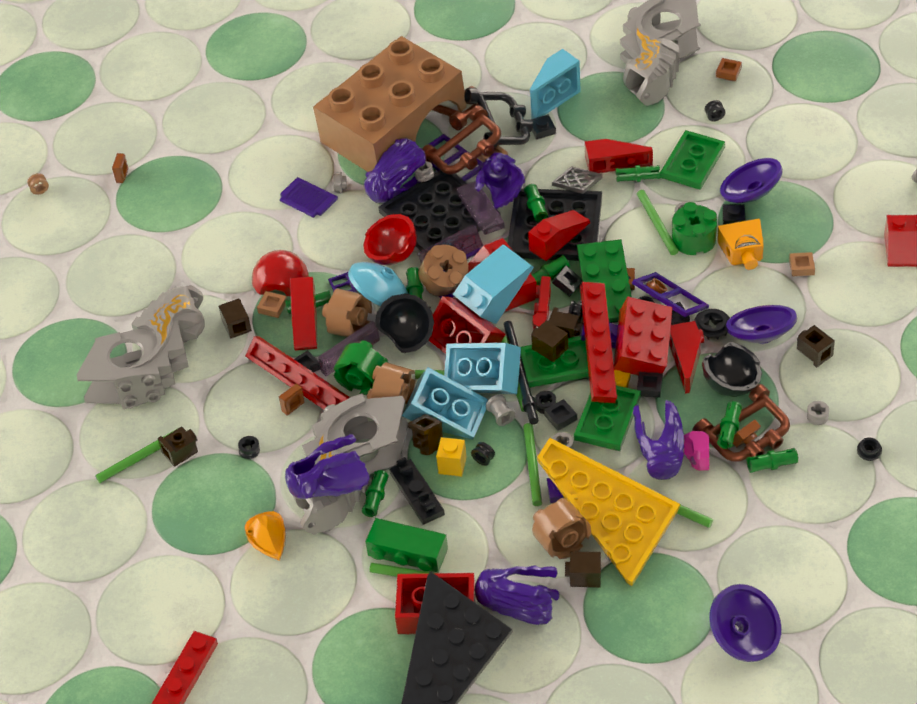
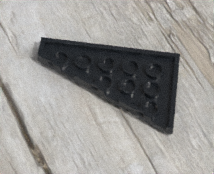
[401,572,513,704]

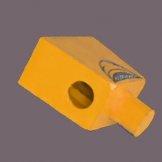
[717,219,764,270]

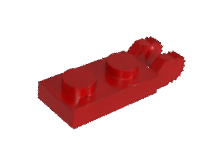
[532,276,551,330]

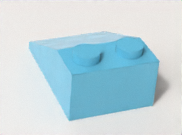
[530,49,581,119]
[453,244,534,324]
[444,343,521,394]
[402,367,488,439]

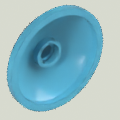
[348,262,408,306]

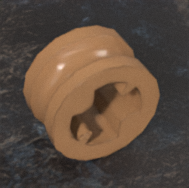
[27,173,49,195]

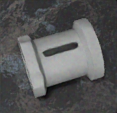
[486,394,515,426]

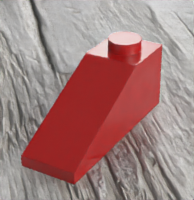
[584,139,653,173]
[528,210,590,261]
[669,321,704,394]

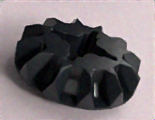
[694,309,730,340]

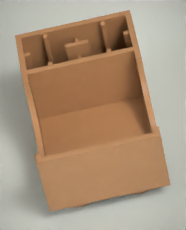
[313,36,467,172]

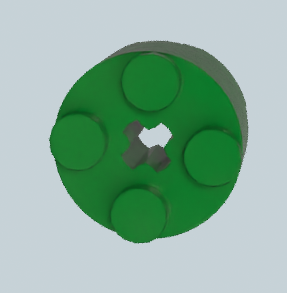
[672,202,717,255]
[333,340,388,395]

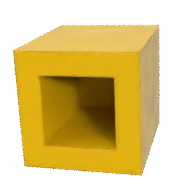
[436,437,467,477]

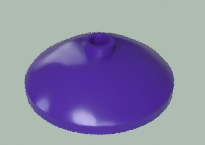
[720,158,783,203]
[726,305,797,344]
[709,584,782,662]

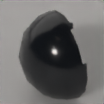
[375,293,434,353]
[702,342,762,397]

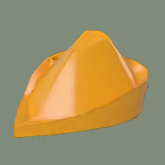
[245,511,286,561]

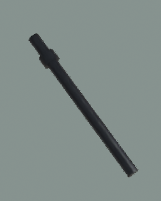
[503,321,539,425]

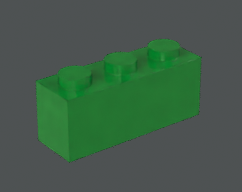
[365,518,448,573]

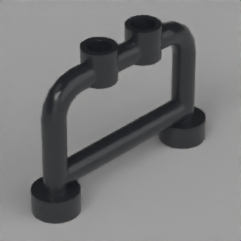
[464,88,533,149]

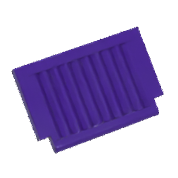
[280,177,338,218]

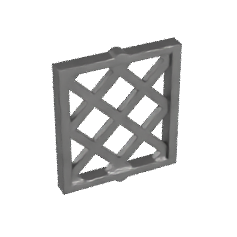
[552,166,603,194]

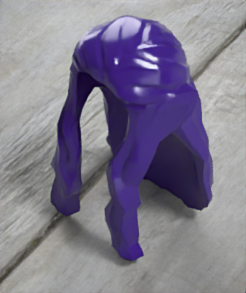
[364,138,426,204]
[475,153,526,209]
[633,400,684,480]
[285,434,370,499]
[475,565,560,625]

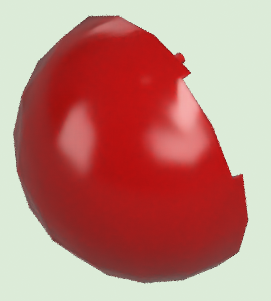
[363,214,417,266]
[252,250,309,297]

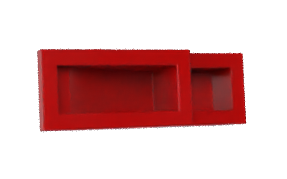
[290,277,317,351]

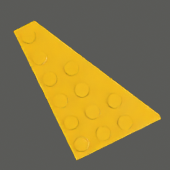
[537,438,680,586]

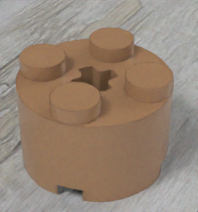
[419,245,468,296]
[322,289,372,338]
[367,362,416,414]
[532,498,591,559]

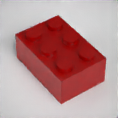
[614,297,672,376]
[395,573,476,634]

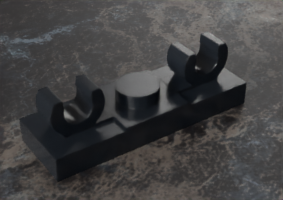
[389,457,445,525]

